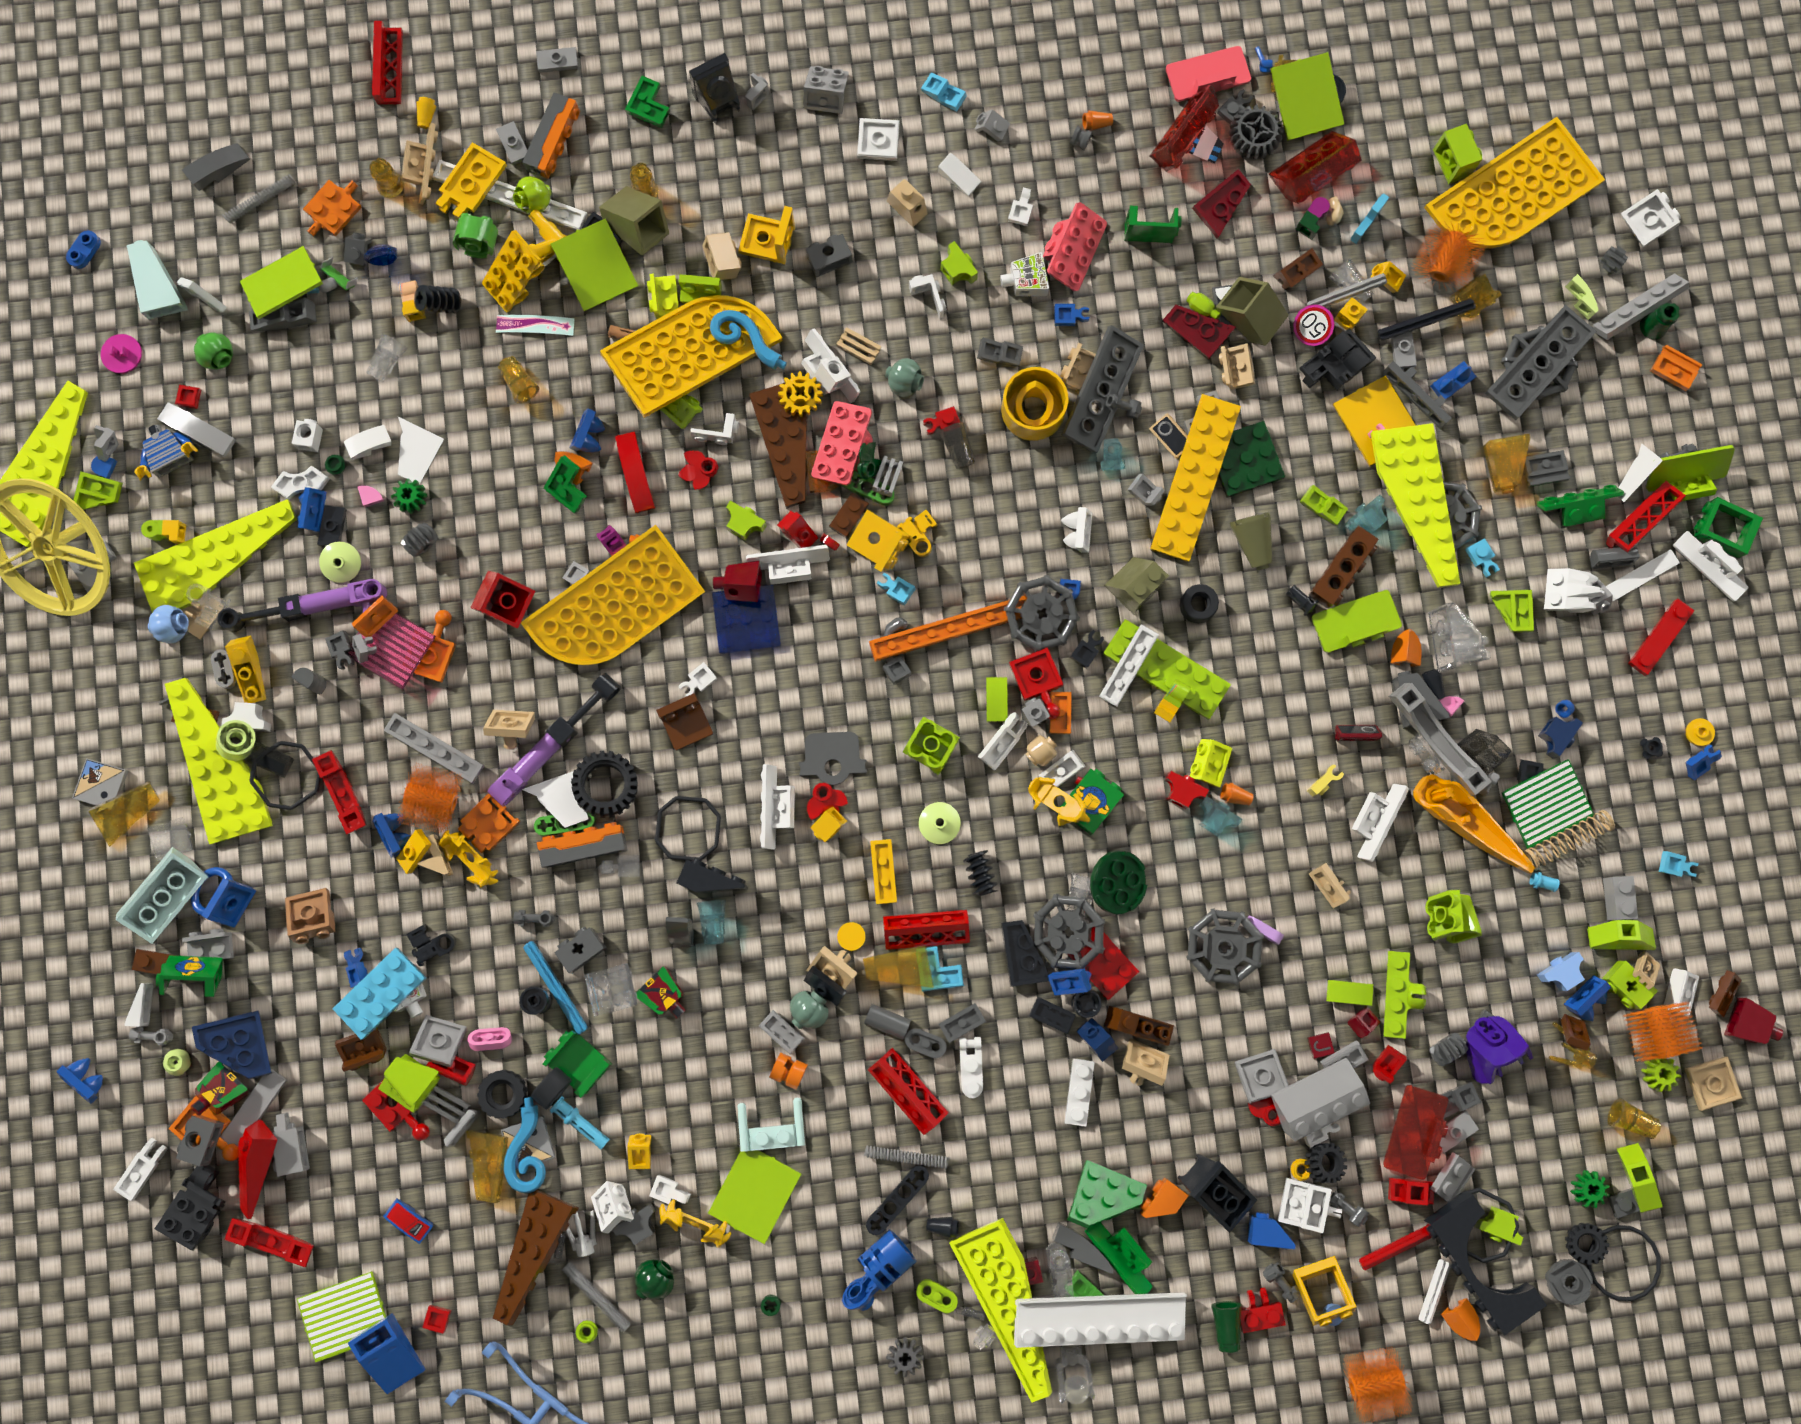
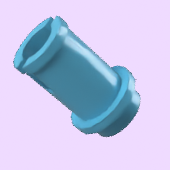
[1529,872,1560,892]

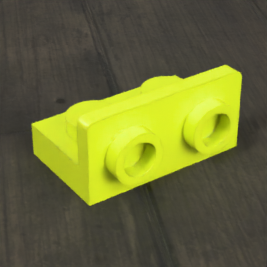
[647,273,679,319]
[1190,739,1232,787]

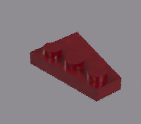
[1192,169,1251,239]
[1162,305,1236,359]

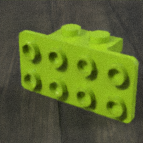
[1646,445,1735,501]
[1311,590,1402,653]

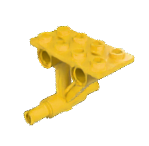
[482,210,566,313]

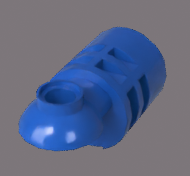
[842,1229,917,1311]

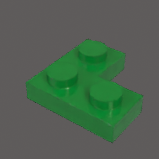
[625,76,670,128]
[543,455,587,513]

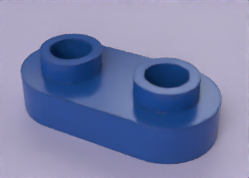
[66,230,101,269]

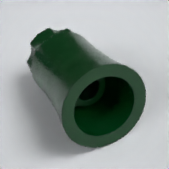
[1640,303,1680,340]
[1211,1301,1242,1353]

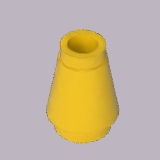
[416,97,436,129]

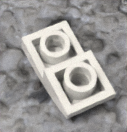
[344,425,391,460]

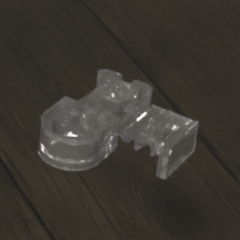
[186,584,231,630]

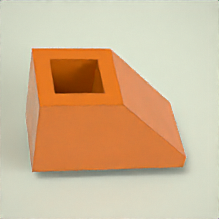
[1140,1177,1189,1218]

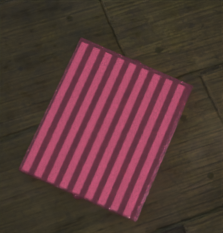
[348,613,436,689]

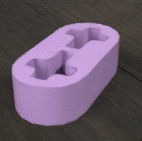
[1248,915,1284,945]

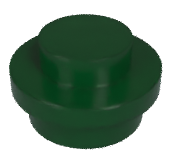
[325,455,346,475]

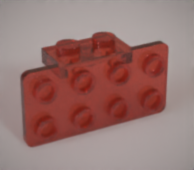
[1383,1085,1448,1180]

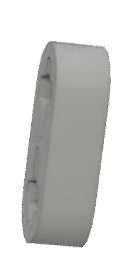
[211,650,237,689]

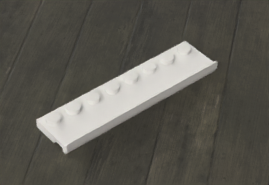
[1014,1293,1187,1348]

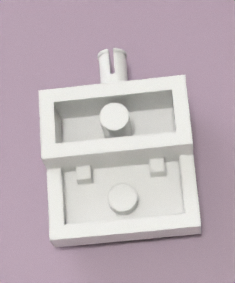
[1278,1178,1342,1233]

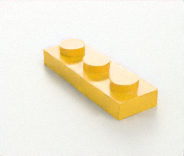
[870,839,897,904]

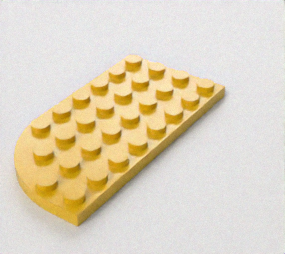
[1424,117,1605,248]
[600,295,782,418]
[521,525,705,665]

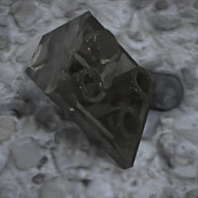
[1457,729,1512,775]

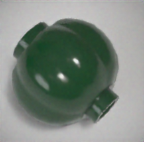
[635,1259,674,1300]

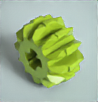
[1641,1058,1681,1092]

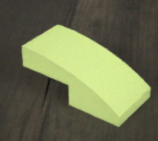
[1565,274,1598,320]

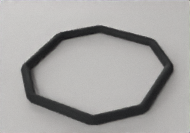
[249,741,321,810]
[655,796,721,861]
[1459,1188,1519,1263]

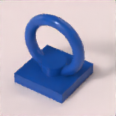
[190,867,257,928]

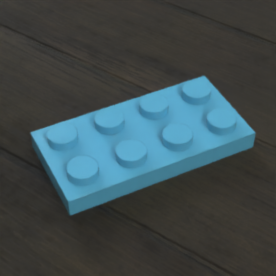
[332,948,427,1040]

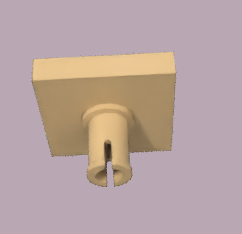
[483,710,535,749]
[806,946,857,989]
[1122,1038,1170,1086]

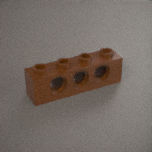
[1308,525,1379,609]

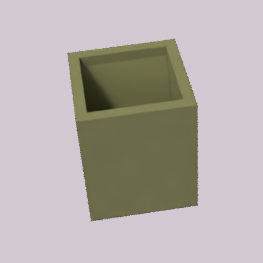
[599,186,670,255]
[1216,277,1289,346]
[1104,557,1169,615]

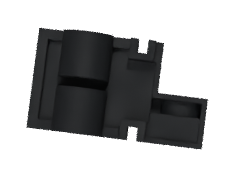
[1299,328,1376,391]
[154,1165,226,1251]

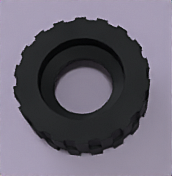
[477,1070,528,1119]

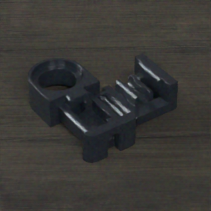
[406,924,456,967]

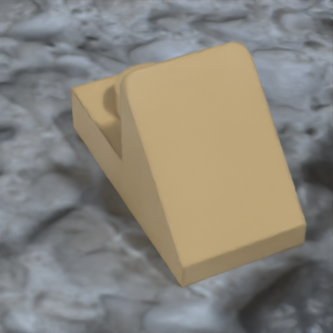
[418,834,453,876]

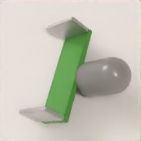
[318,257,358,293]

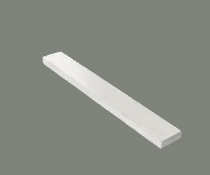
[432,160,588,231]

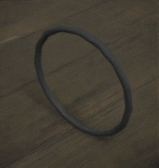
[1587,1225,1661,1301]

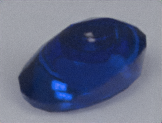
[364,244,398,266]

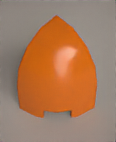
[555,451,593,485]
[1390,629,1422,667]
[1441,1298,1480,1341]

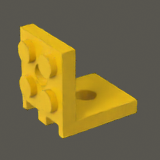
[738,206,795,264]
[847,510,910,572]

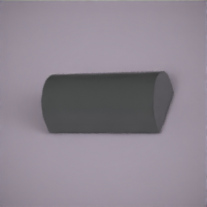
[1590,546,1640,569]
[291,668,326,695]
[864,1004,911,1040]

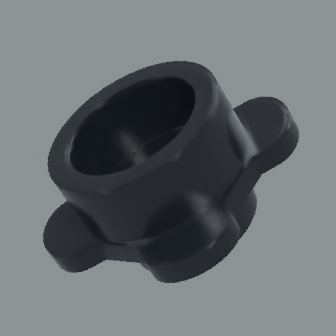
[1640,737,1663,759]

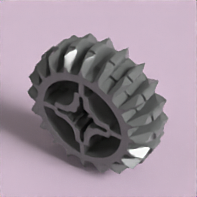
[1229,104,1283,160]

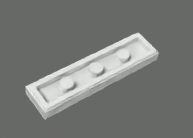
[1099,624,1159,706]

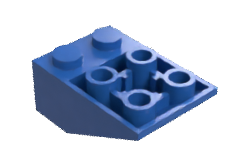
[348,1313,426,1394]

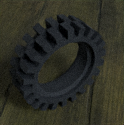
[571,751,638,818]

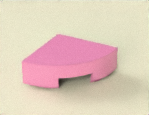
[358,486,384,507]
[1439,696,1464,717]

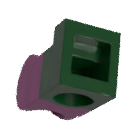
[1295,197,1330,240]

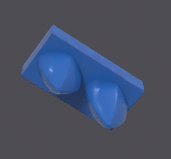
[1430,361,1477,399]
[569,408,605,452]
[297,487,327,532]
[372,813,411,858]
[1048,969,1092,995]
[1564,975,1611,1021]
[56,1058,103,1104]

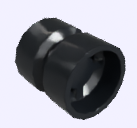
[519,987,553,1015]
[1071,990,1102,1018]

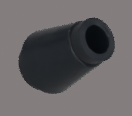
[1422,668,1446,700]
[926,1216,959,1239]

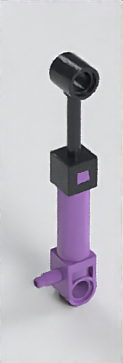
[217,579,387,632]
[487,673,621,807]

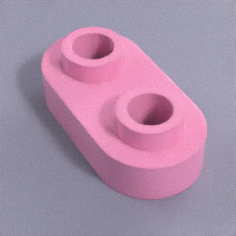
[468,1027,512,1051]

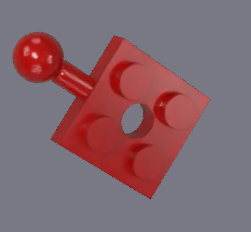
[1009,648,1063,720]
[362,1080,430,1141]

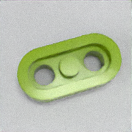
[916,1279,958,1313]

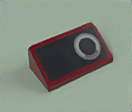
[1335,725,1382,741]

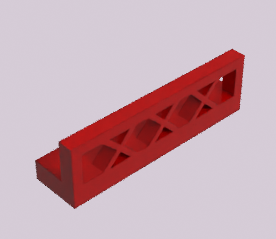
[372,21,403,105]
[1606,481,1686,553]
[883,910,970,950]
[868,1047,948,1135]

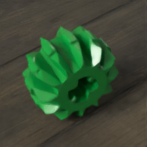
[391,478,428,514]
[1570,1170,1610,1208]

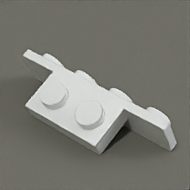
[801,329,860,403]
[1673,531,1748,602]
[746,545,830,585]
[760,764,795,850]
[1352,784,1409,862]

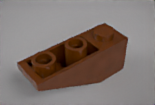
[1103,1006,1174,1046]

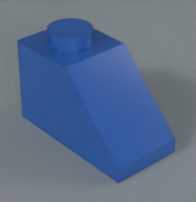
[1248,1212,1296,1249]

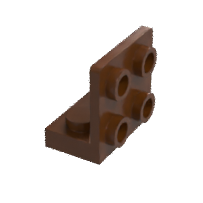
[656,693,713,751]

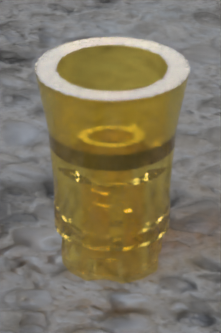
[369,158,404,198]
[630,163,659,198]
[498,356,540,403]
[1608,1098,1661,1139]

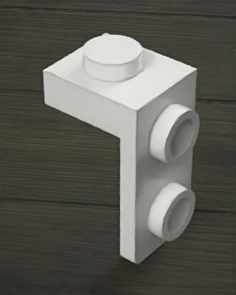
[909,274,946,319]
[690,413,739,445]

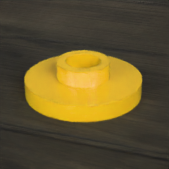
[1686,718,1715,746]
[837,922,866,951]

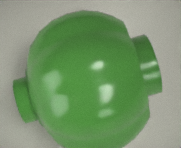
[194,332,233,370]

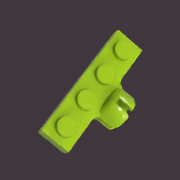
[1383,951,1426,1039]

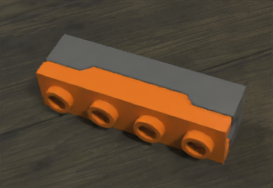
[522,92,580,179]
[537,822,628,868]

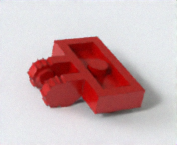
[1240,1287,1286,1333]

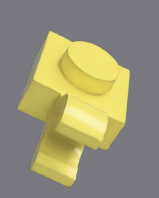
[1307,764,1344,797]

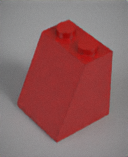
[470,571,535,629]

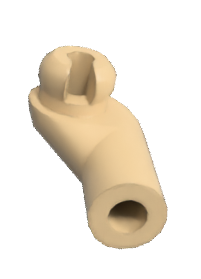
[1326,196,1344,226]

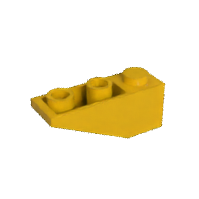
[225,635,266,703]

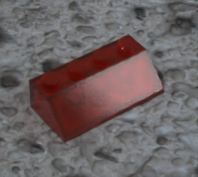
[1149,85,1219,172]
[1269,131,1362,204]

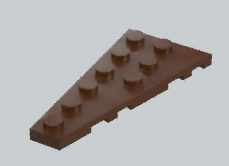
[749,382,807,508]
[493,1190,579,1326]

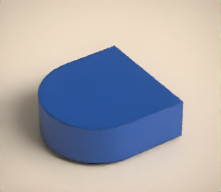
[91,456,118,479]
[1059,579,1081,601]

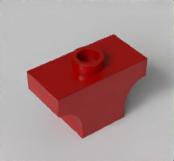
[777,511,818,548]
[1165,771,1209,809]
[1388,1177,1434,1205]

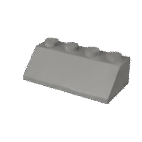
[1271,1058,1370,1141]

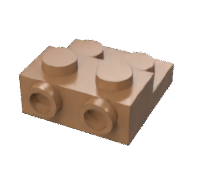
[285,888,336,944]

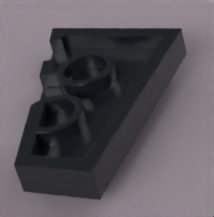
[1001,920,1050,987]

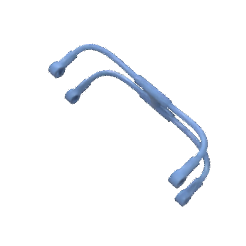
[445,1342,589,1424]

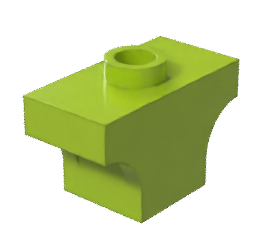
[940,241,978,285]
[726,500,767,541]
[1474,1206,1524,1246]

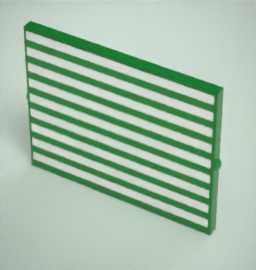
[1501,759,1594,849]

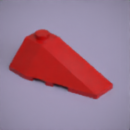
[238,1120,278,1219]

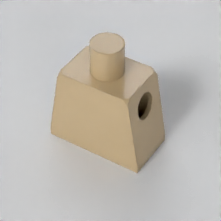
[887,179,927,227]

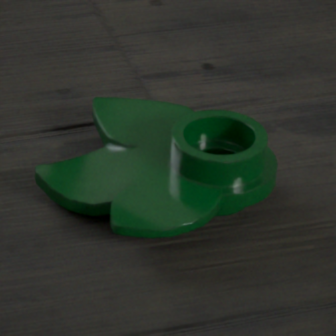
[857,442,882,479]

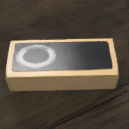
[1149,413,1188,458]

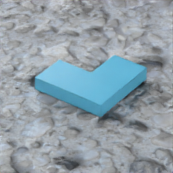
[1351,193,1389,244]
[916,946,964,991]

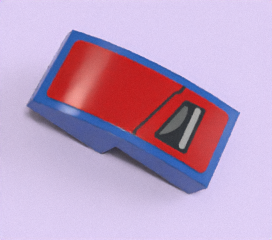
[383,1198,433,1244]

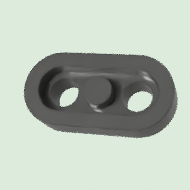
[905,1028,946,1058]

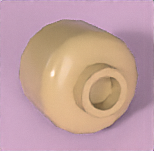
[1026,735,1057,766]

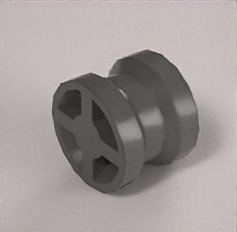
[1070,125,1093,151]

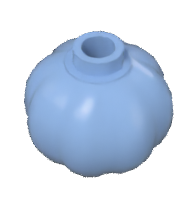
[148,605,189,644]

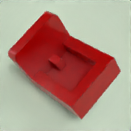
[1373,1045,1407,1084]

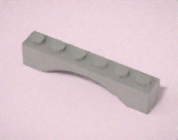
[1388,683,1492,795]

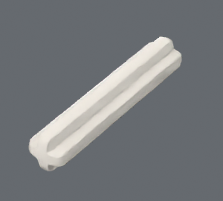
[1419,1259,1451,1324]

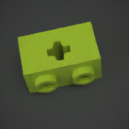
[1602,961,1658,1009]

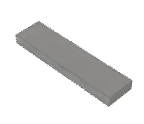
[221,1069,287,1146]

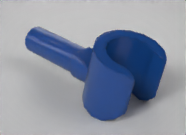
[1255,46,1273,72]

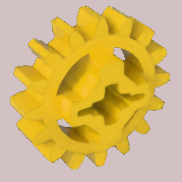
[778,371,823,417]

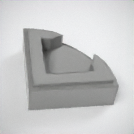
[1479,772,1500,796]

